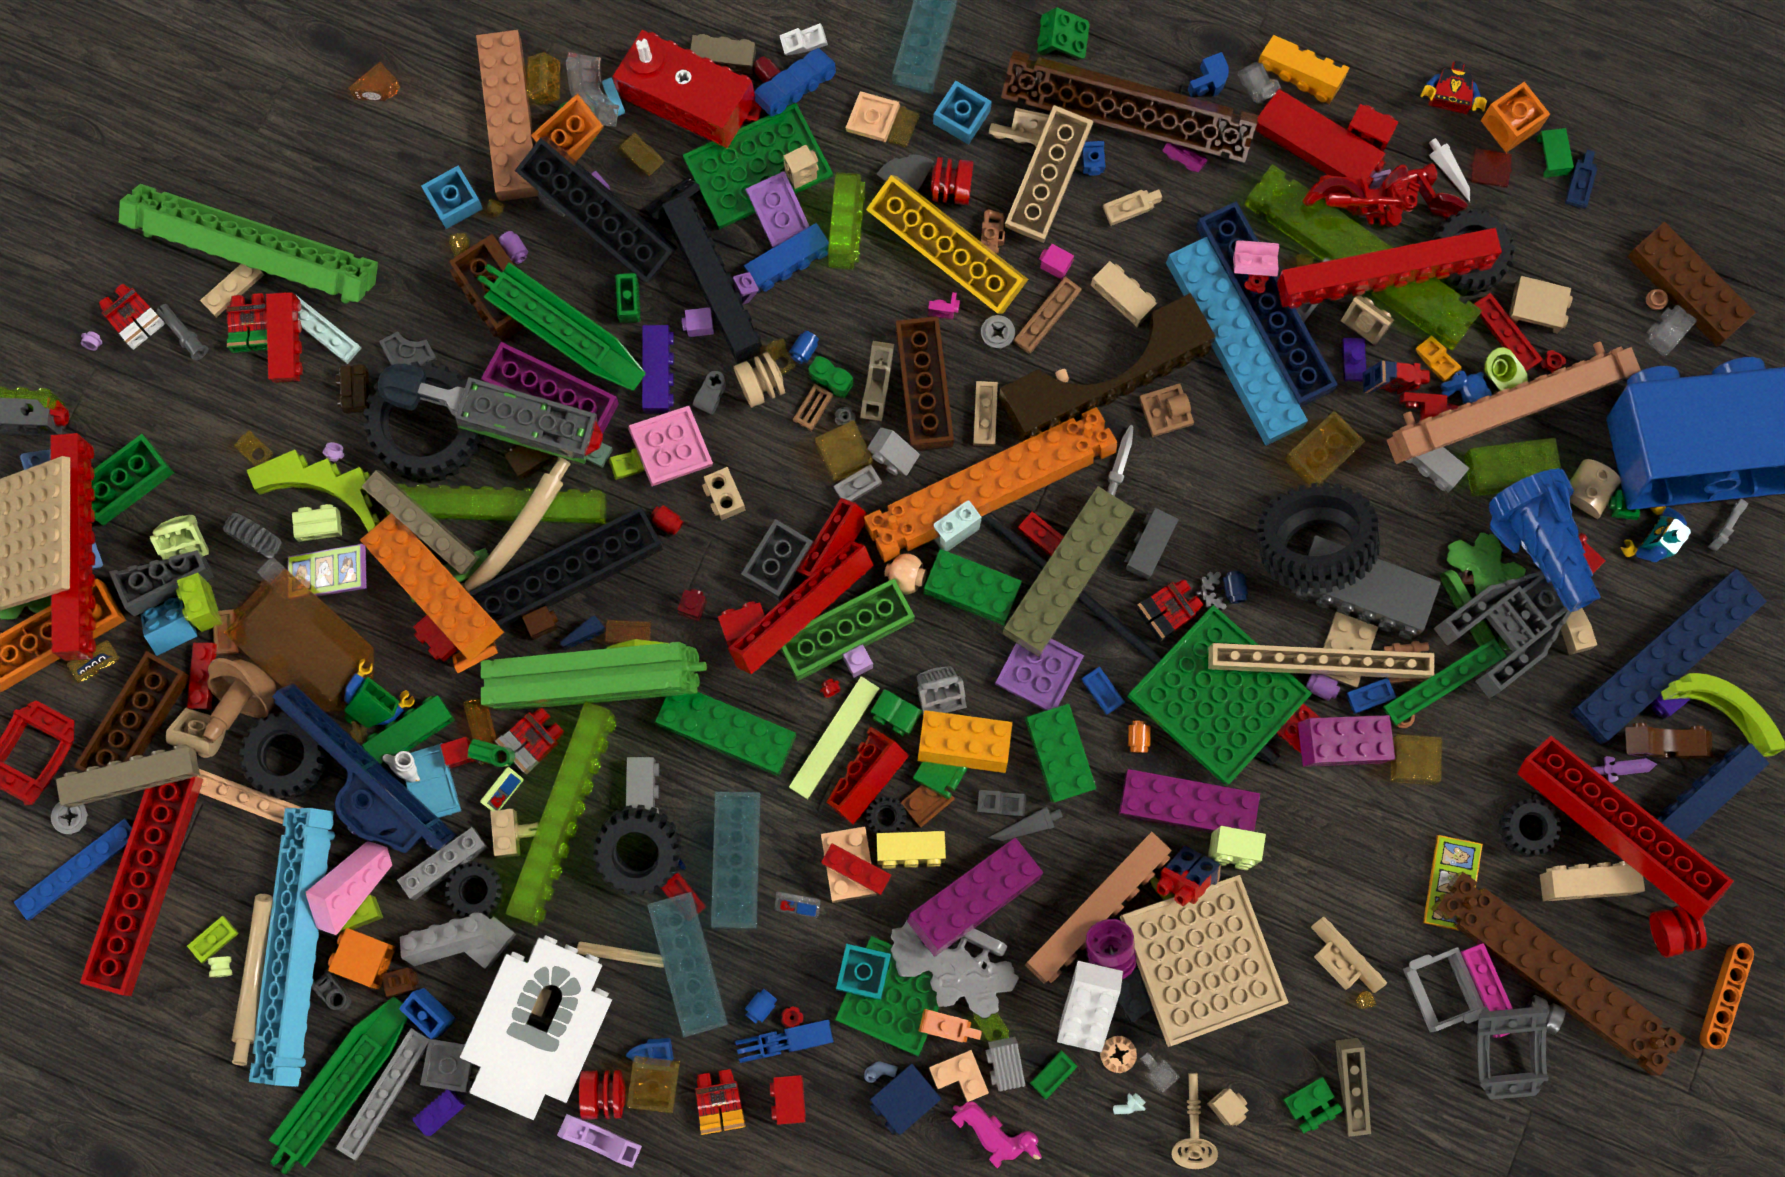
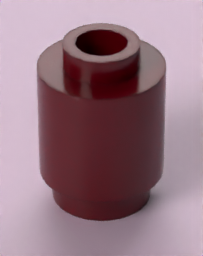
[753,56,781,84]

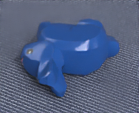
[1441,371,1492,404]

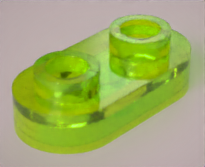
[973,1012,1009,1042]

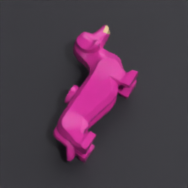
[951,1101,1042,1168]

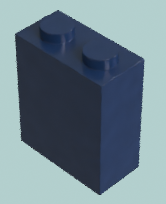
[870,1064,941,1135]

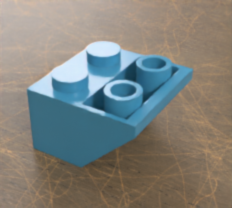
[141,597,197,656]

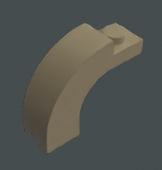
[860,341,894,421]

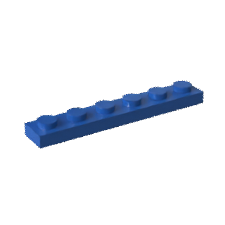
[14,818,133,920]

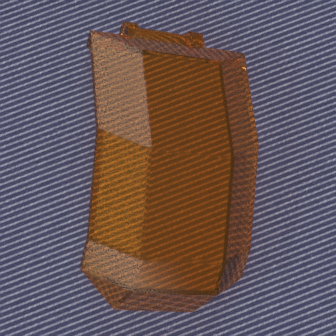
[224,569,374,712]

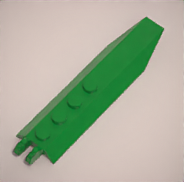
[477,262,646,391]
[269,996,408,1175]

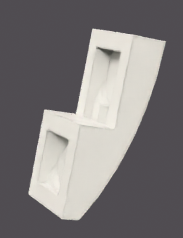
[779,24,828,55]

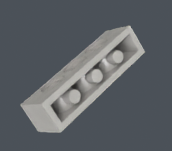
[397,827,488,901]

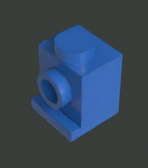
[1082,141,1105,176]

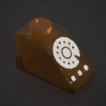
[348,62,400,101]

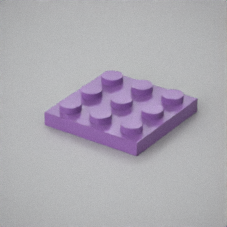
[995,639,1084,710]

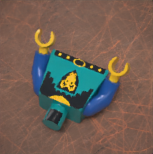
[1620,506,1691,562]

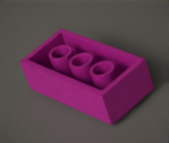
[1298,715,1395,767]

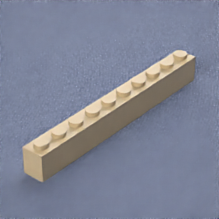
[1208,643,1434,679]

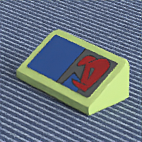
[481,767,523,811]

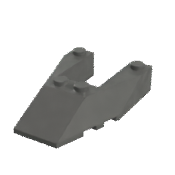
[1433,571,1571,699]

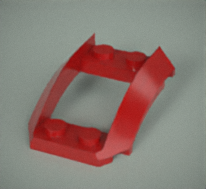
[0,700,75,805]

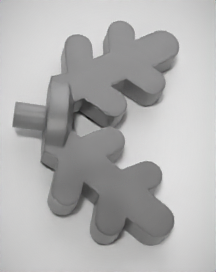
[1196,572,1227,610]

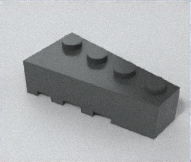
[109,550,214,616]

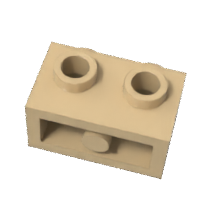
[1207,1089,1249,1126]

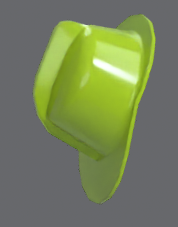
[1485,347,1528,391]

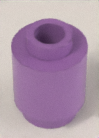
[498,231,528,264]
[1305,674,1340,701]

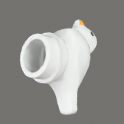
[382,751,420,783]

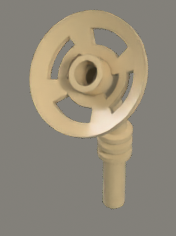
[1172,1073,1218,1169]

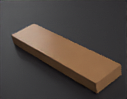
[1013,277,1082,355]

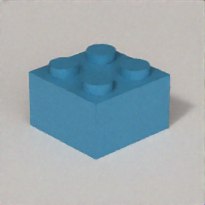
[933,81,992,145]
[421,165,483,229]

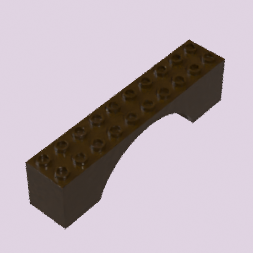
[998,293,1216,442]

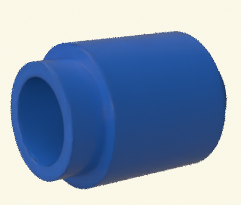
[789,331,819,364]
[745,989,777,1023]

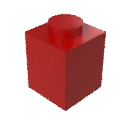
[440,737,475,768]

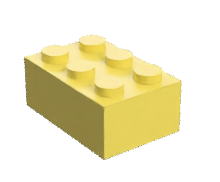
[877,831,946,869]

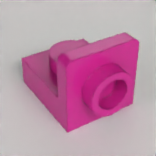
[928,292,960,319]

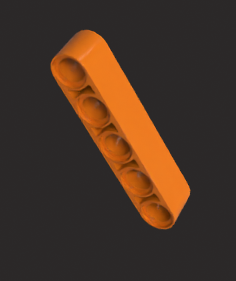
[1699,943,1754,1050]

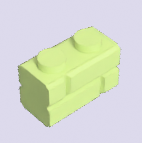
[292,504,342,542]

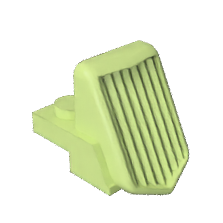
[150,515,209,560]

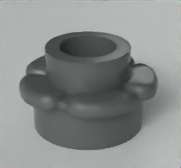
[835,407,856,428]

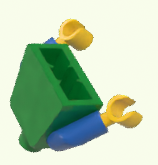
[344,658,414,728]

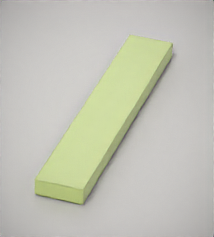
[789,677,880,800]

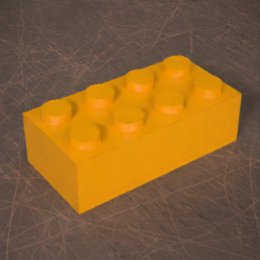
[917,710,1012,773]

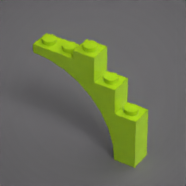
[247,450,380,532]

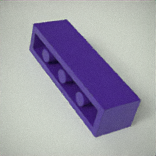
[642,325,674,414]

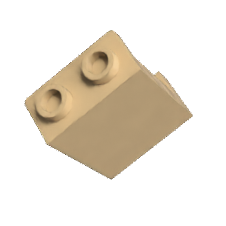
[1508,276,1573,334]

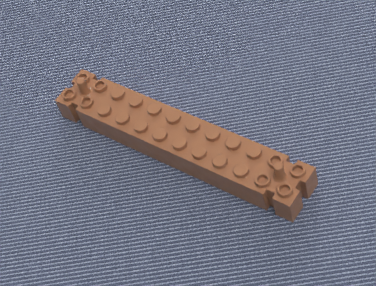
[1387,342,1641,464]

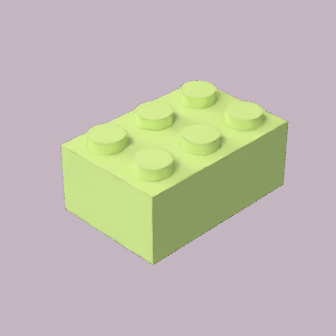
[1208,826,1266,870]

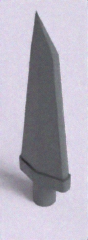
[988,807,1063,841]

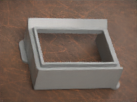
[1403,947,1484,1032]

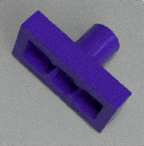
[1342,338,1366,382]

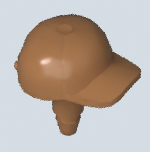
[202,658,277,743]

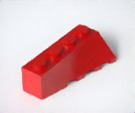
[826,726,909,824]

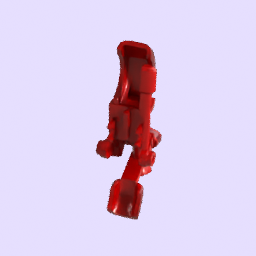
[1303,163,1469,228]

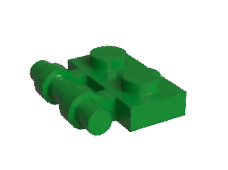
[1283,1077,1343,1134]

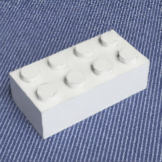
[1057,961,1123,1053]

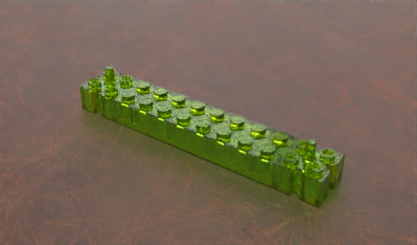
[1244,164,1482,351]

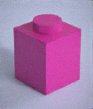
[1039,244,1074,280]

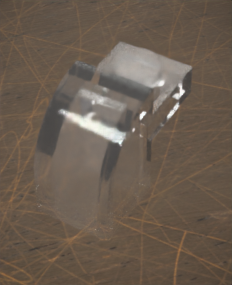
[1237,62,1281,104]

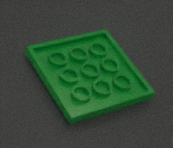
[835,936,939,1057]

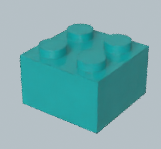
[836,944,891,1000]

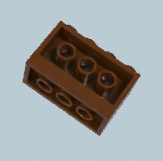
[449,234,525,342]

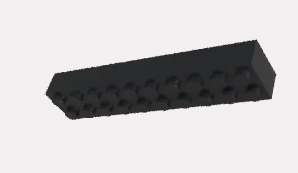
[468,506,663,630]

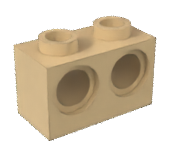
[784,145,819,189]
[702,467,746,520]

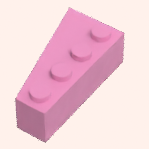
[305,841,392,935]

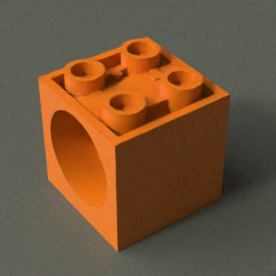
[1481,82,1550,153]
[328,928,397,989]

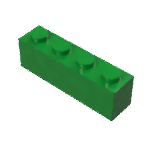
[363,695,455,767]

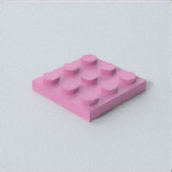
[628,406,713,486]

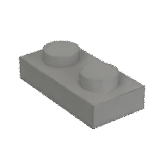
[834,464,882,502]

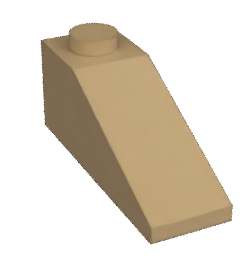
[1561,608,1597,655]

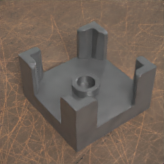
[420,1039,472,1092]

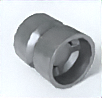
[1526,995,1566,1035]

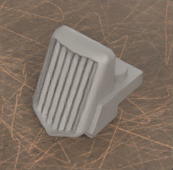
[917,666,967,716]

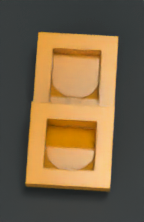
[1416,336,1461,382]

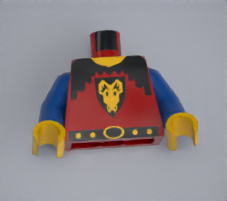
[1420,61,1487,114]

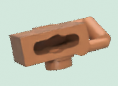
[981,209,1005,254]

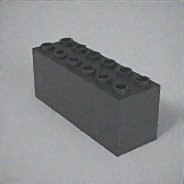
[1291,535,1441,640]

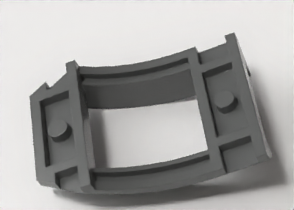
[1477,1002,1549,1100]

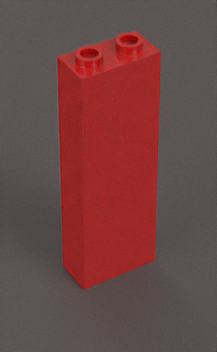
[1255,89,1386,188]

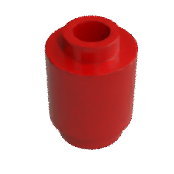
[650,505,684,535]

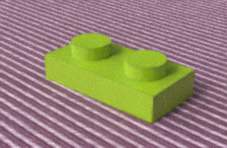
[187,916,239,963]

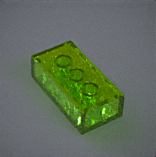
[828,172,865,270]
[1464,438,1561,496]

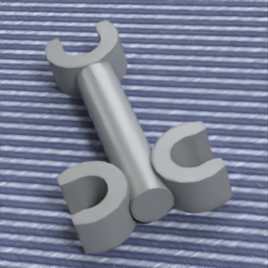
[1708,499,1748,552]

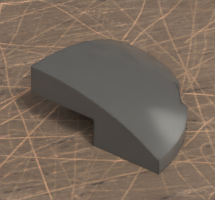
[876,154,934,192]

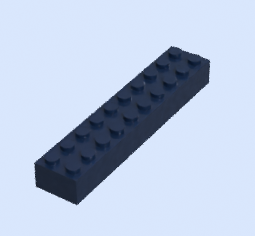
[1196,201,1338,407]
[1570,569,1767,744]

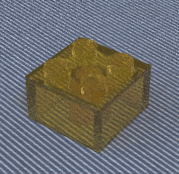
[815,420,873,482]
[1391,734,1442,785]
[627,1056,680,1113]

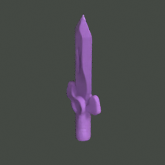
[1592,756,1657,783]

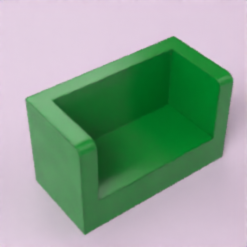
[1536,128,1574,178]

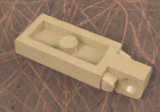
[1103,190,1162,226]

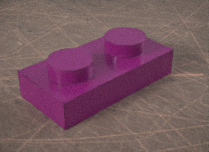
[1163,142,1208,172]

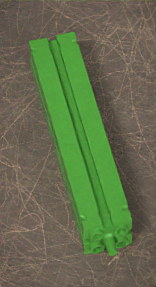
[481,642,707,711]

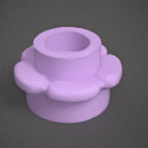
[81,331,102,351]
[322,442,344,462]

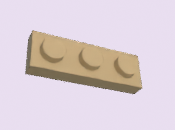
[200,264,264,317]
[973,381,998,447]

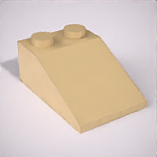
[1341,295,1394,346]

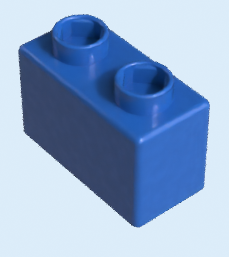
[1606,357,1785,510]

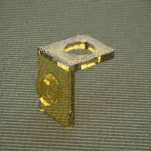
[765,338,796,375]
[234,430,273,466]
[350,721,384,747]

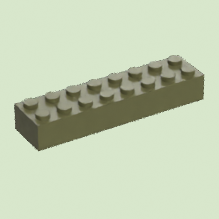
[1002,486,1135,657]

